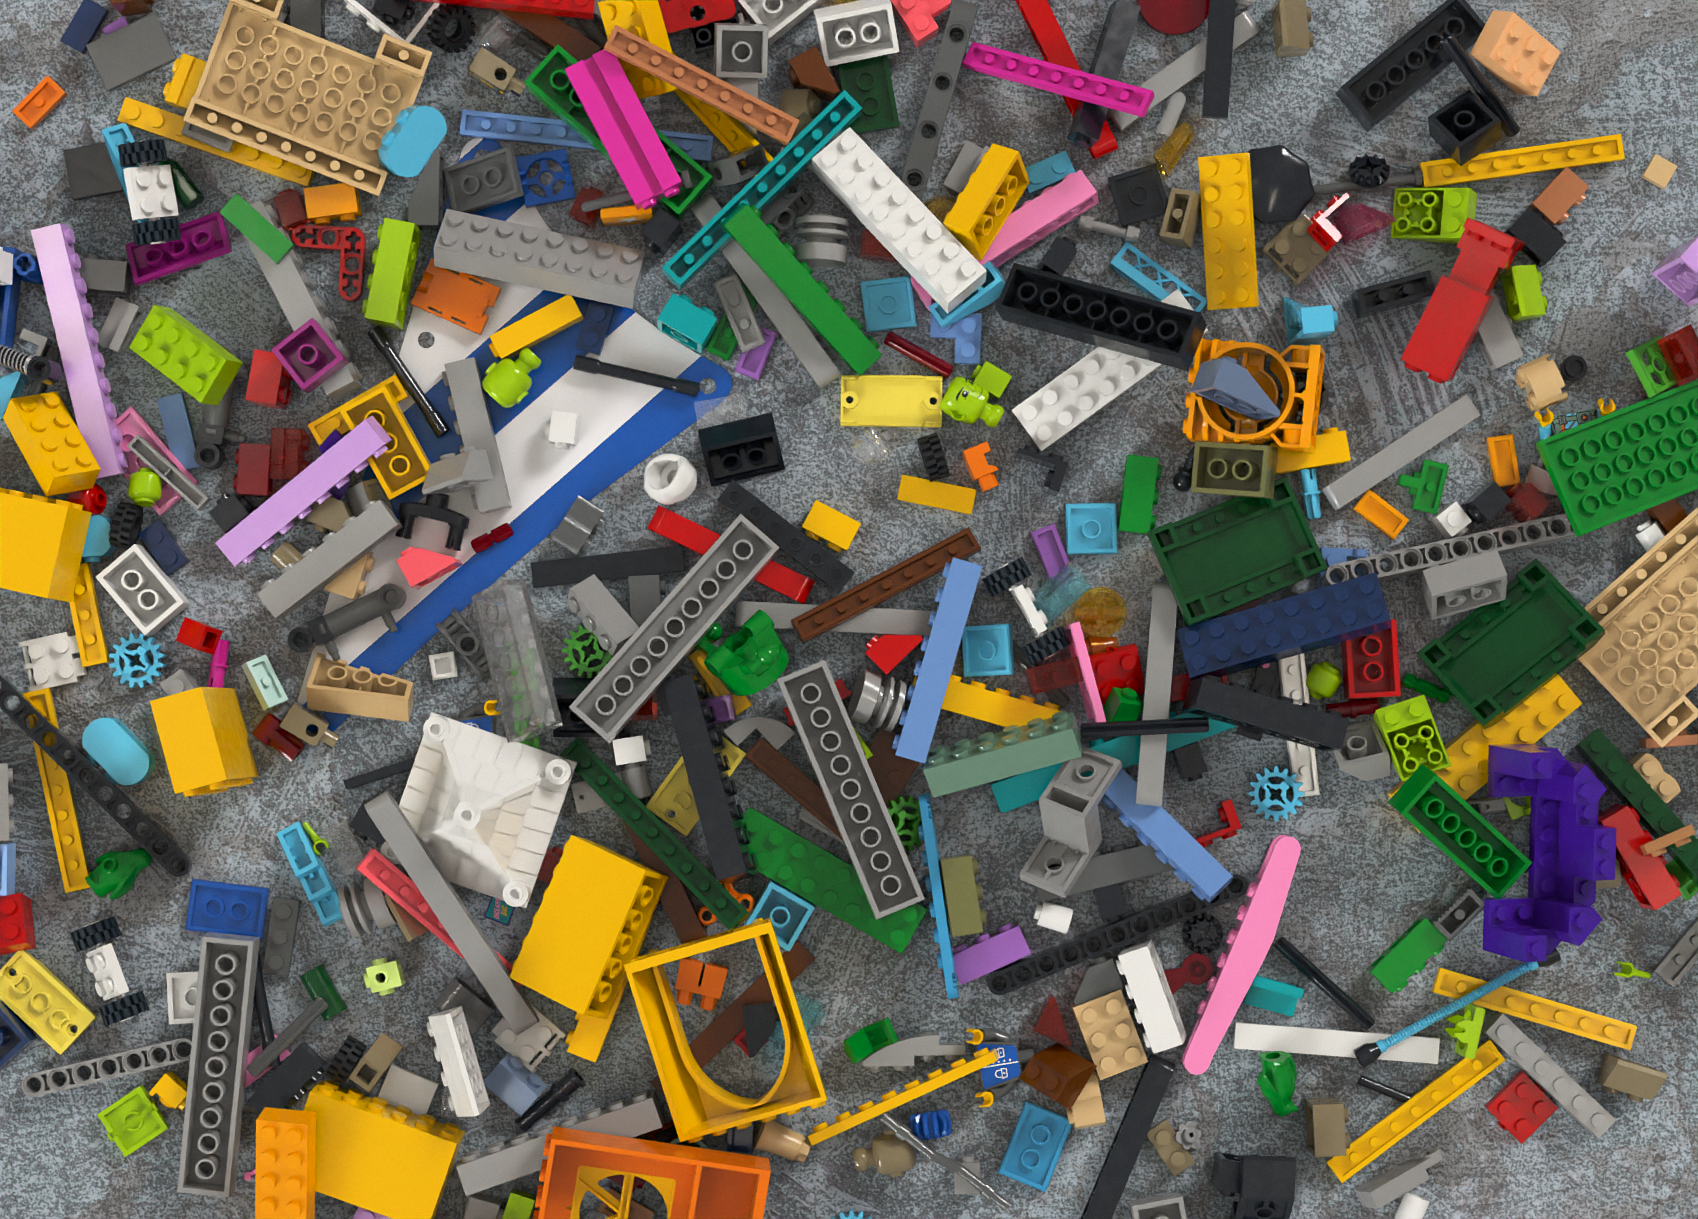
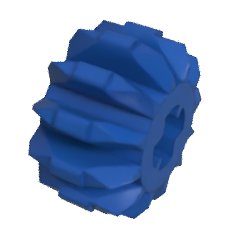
[909,1109,952,1140]

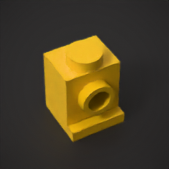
[149,1071,188,1111]

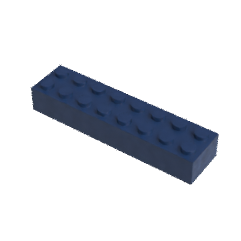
[1177,572,1392,681]

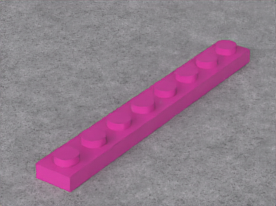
[962,42,1155,118]

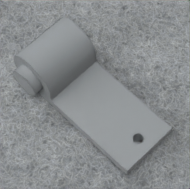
[570,762,652,814]

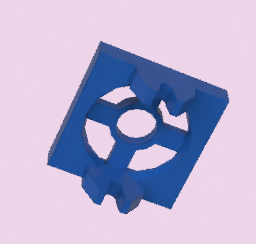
[516,148,576,208]

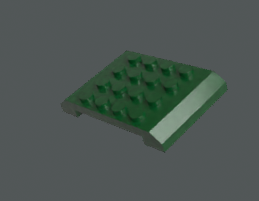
[1146,476,1328,627]
[1417,559,1605,729]

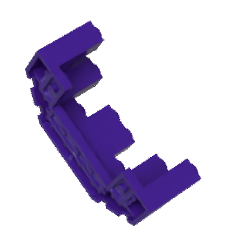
[1483,744,1617,962]

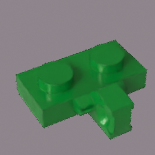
[1396,459,1449,515]

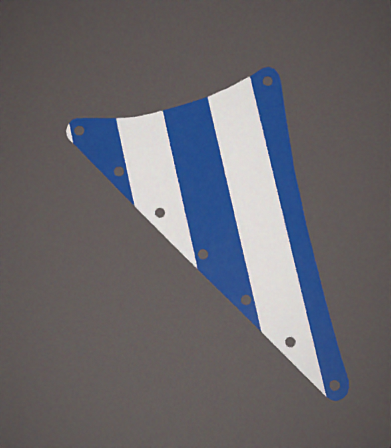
[297,138,732,733]

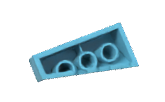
[1282,297,1338,347]

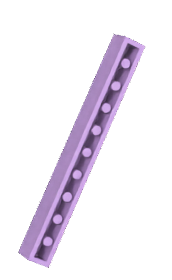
[31,223,129,480]

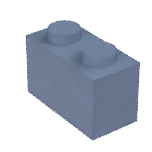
[484,1052,547,1116]

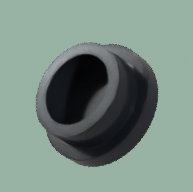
[1561,355,1587,381]

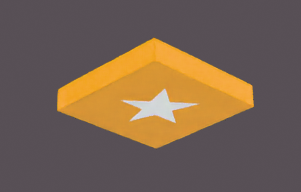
[600,205,655,227]

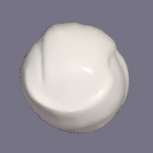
[644,453,697,505]

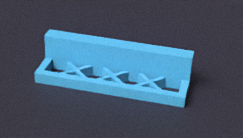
[1109,241,1207,312]

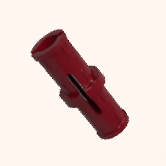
[1325,697,1379,719]

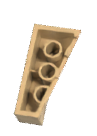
[306,652,414,722]

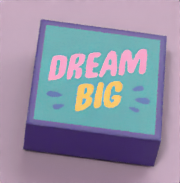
[484,897,516,926]

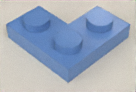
[930,312,982,365]

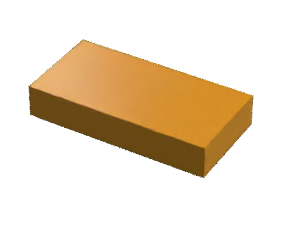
[1486,434,1521,487]
[1352,489,1409,540]

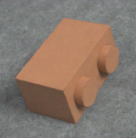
[1527,166,1589,227]

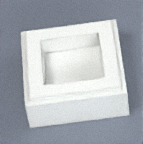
[428,651,459,681]

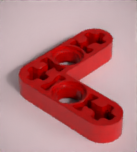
[291,224,367,302]

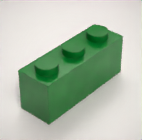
[1117,454,1162,535]
[1366,916,1447,993]

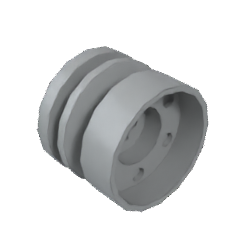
[794,214,848,267]
[847,668,907,732]
[338,878,398,938]

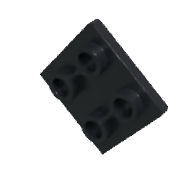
[1015,445,1068,496]

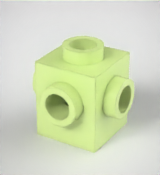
[364,957,406,996]

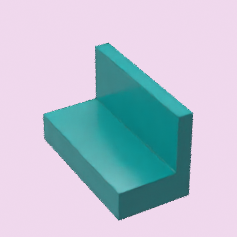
[1243,975,1304,1017]

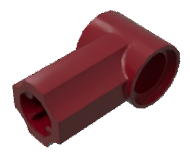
[252,712,306,762]

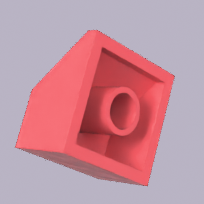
[396,546,463,589]

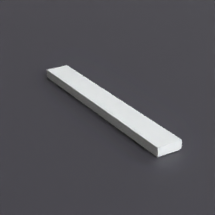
[1233,1022,1440,1064]

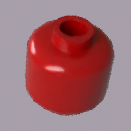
[67,483,107,516]

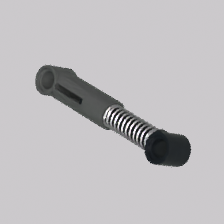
[0,345,62,385]

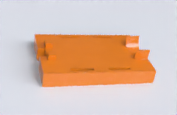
[411,258,502,335]

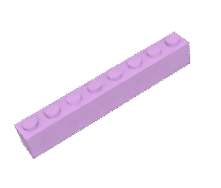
[215,416,392,567]

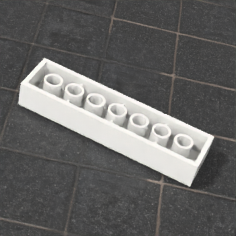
[812,127,987,314]
[1012,289,1208,452]

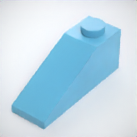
[928,261,1006,328]

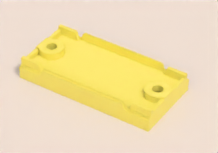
[840,375,943,428]
[646,736,746,837]
[0,950,98,1055]

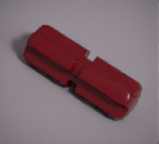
[471,523,514,553]

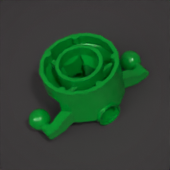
[695,610,789,696]

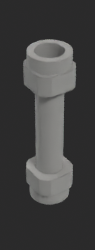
[1078,215,1140,243]

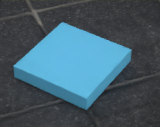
[860,276,917,333]
[1065,503,1117,555]
[961,623,1015,678]

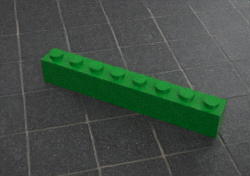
[720,203,882,376]

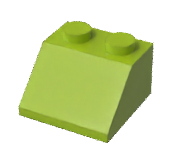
[1500,265,1548,323]

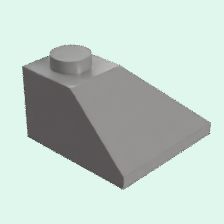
[1332,720,1391,781]

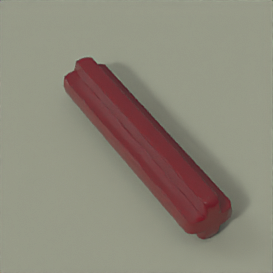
[884,331,953,378]

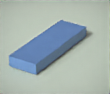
[157,393,201,471]

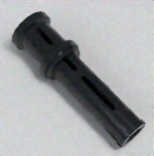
[515,1068,586,1132]

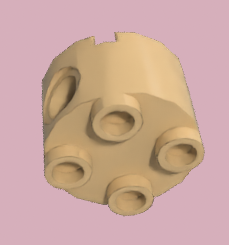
[1514,354,1568,412]

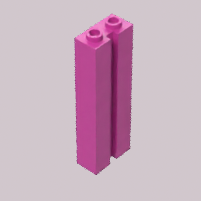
[565,50,683,210]

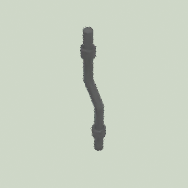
[879,1112,1012,1212]

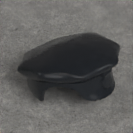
[1247,145,1315,224]

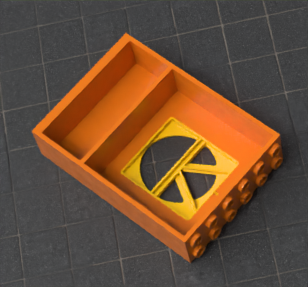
[533,1126,771,1219]

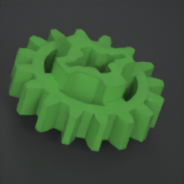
[562,625,613,678]
[887,795,922,851]

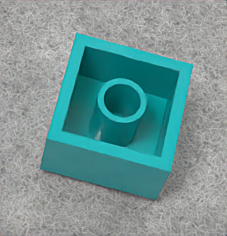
[657,293,717,354]

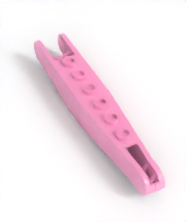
[1182,835,1301,1075]

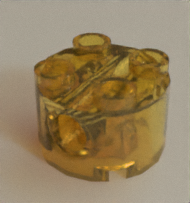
[1073,586,1127,638]

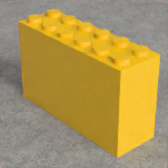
[0,487,92,603]
[150,687,259,797]
[509,835,669,1019]
[303,1079,465,1219]

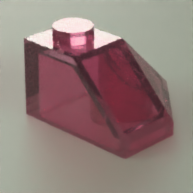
[1333,203,1395,245]

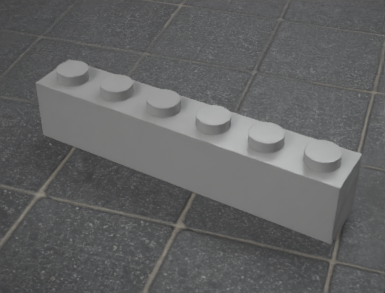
[442,357,512,514]
[257,500,403,620]
[1481,1011,1616,1139]

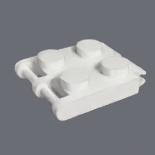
[18,632,87,692]
[491,1001,567,1073]

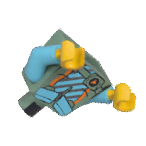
[1534,398,1616,440]

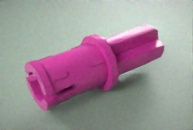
[207,639,230,688]

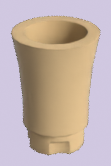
[753,1120,811,1163]

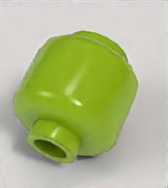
[128,467,163,507]
[1306,661,1343,700]

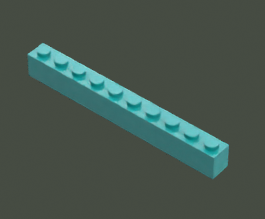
[662,90,862,290]
[990,711,1236,814]

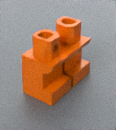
[961,441,999,492]
[675,957,729,1011]

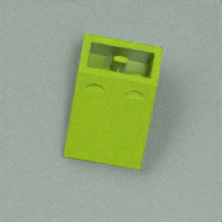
[1391,188,1477,244]
[1373,695,1451,782]

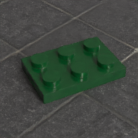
[837,55,900,135]

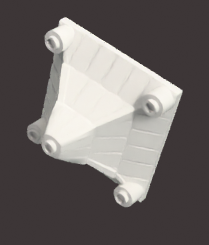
[380,712,577,909]

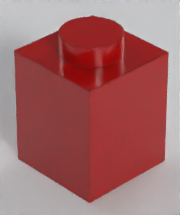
[176,617,223,655]

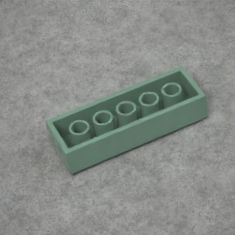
[924,711,1083,798]

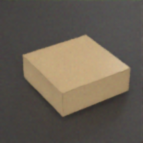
[1641,154,1678,189]

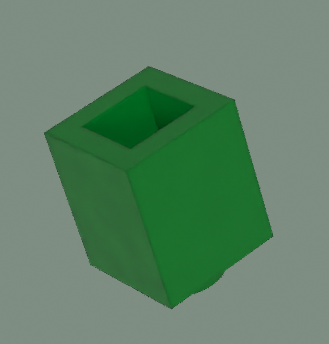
[1103,687,1143,722]

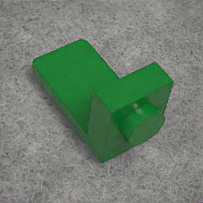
[843,1017,898,1064]

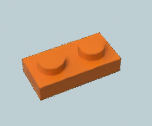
[12,75,68,130]

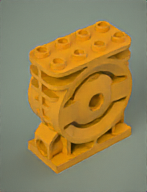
[1183,338,1325,454]

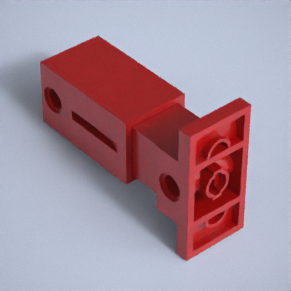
[1401,218,1525,384]

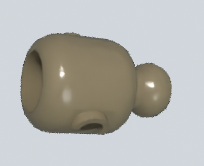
[852,1130,917,1177]

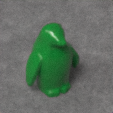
[85,848,152,900]
[1257,1051,1298,1117]

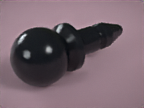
[1173,446,1195,492]

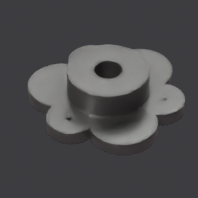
[1175,1121,1202,1150]

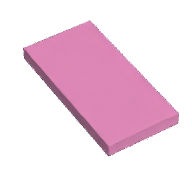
[115,406,199,516]
[1064,622,1106,723]

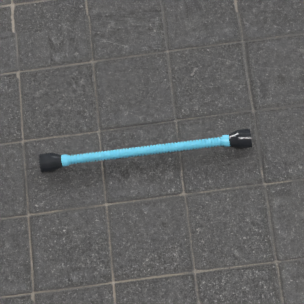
[1353,948,1561,1068]

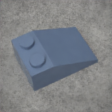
[1191,356,1281,421]

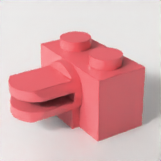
[890,0,951,48]

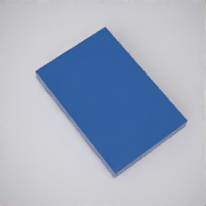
[185,879,270,939]

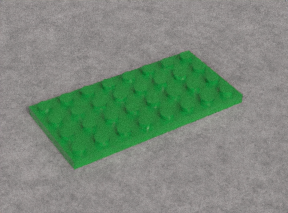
[1535,379,1698,537]

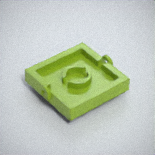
[97,1085,170,1157]

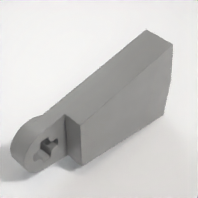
[1354,1147,1443,1209]

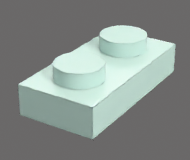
[241,655,289,711]

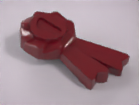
[1164,953,1213,995]

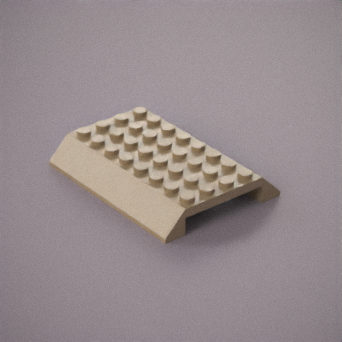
[183,0,432,196]
[1578,507,1698,748]

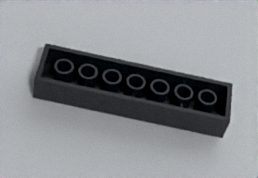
[995,263,1207,371]
[662,673,758,884]

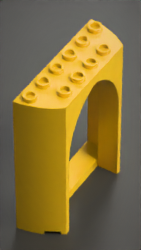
[624,918,828,1143]

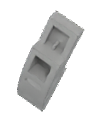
[863,1032,965,1071]

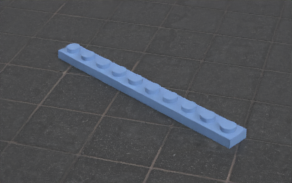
[459,109,714,162]

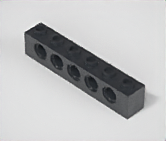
[717,480,855,594]

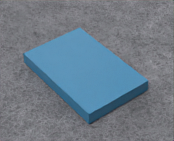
[997,1100,1072,1192]

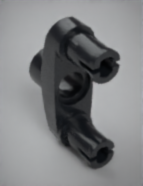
[395,493,470,551]

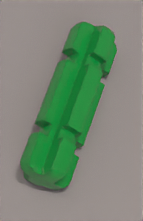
[1401,673,1451,703]

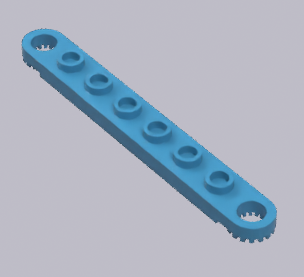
[918,793,959,999]

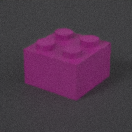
[271,318,349,394]

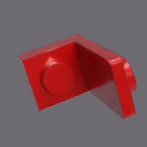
[1306,193,1350,253]
[1194,799,1242,847]

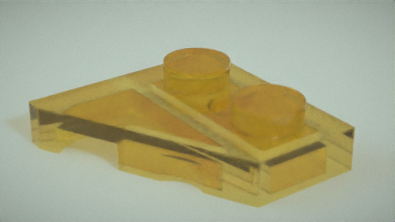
[1154,122,1195,177]

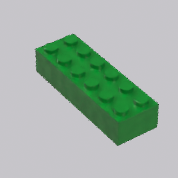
[1388,764,1532,898]

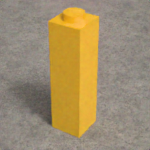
[489,295,584,360]

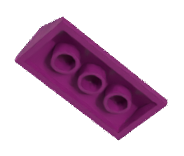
[125,211,232,286]

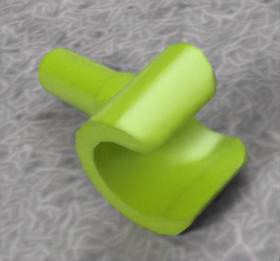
[302,821,329,855]
[1614,961,1651,979]

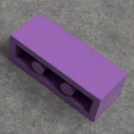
[953,922,1031,985]

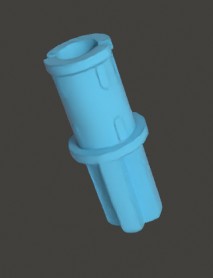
[1300,468,1321,520]

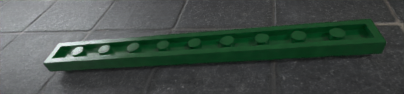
[560,737,750,932]

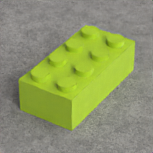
[362,218,422,330]
[129,305,243,406]

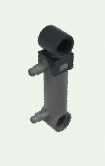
[194,345,250,470]
[287,583,407,661]

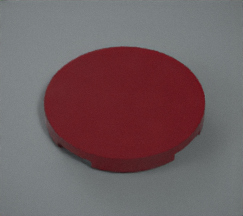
[1137,0,1209,36]

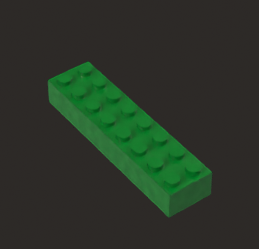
[524,44,713,221]
[741,806,927,954]

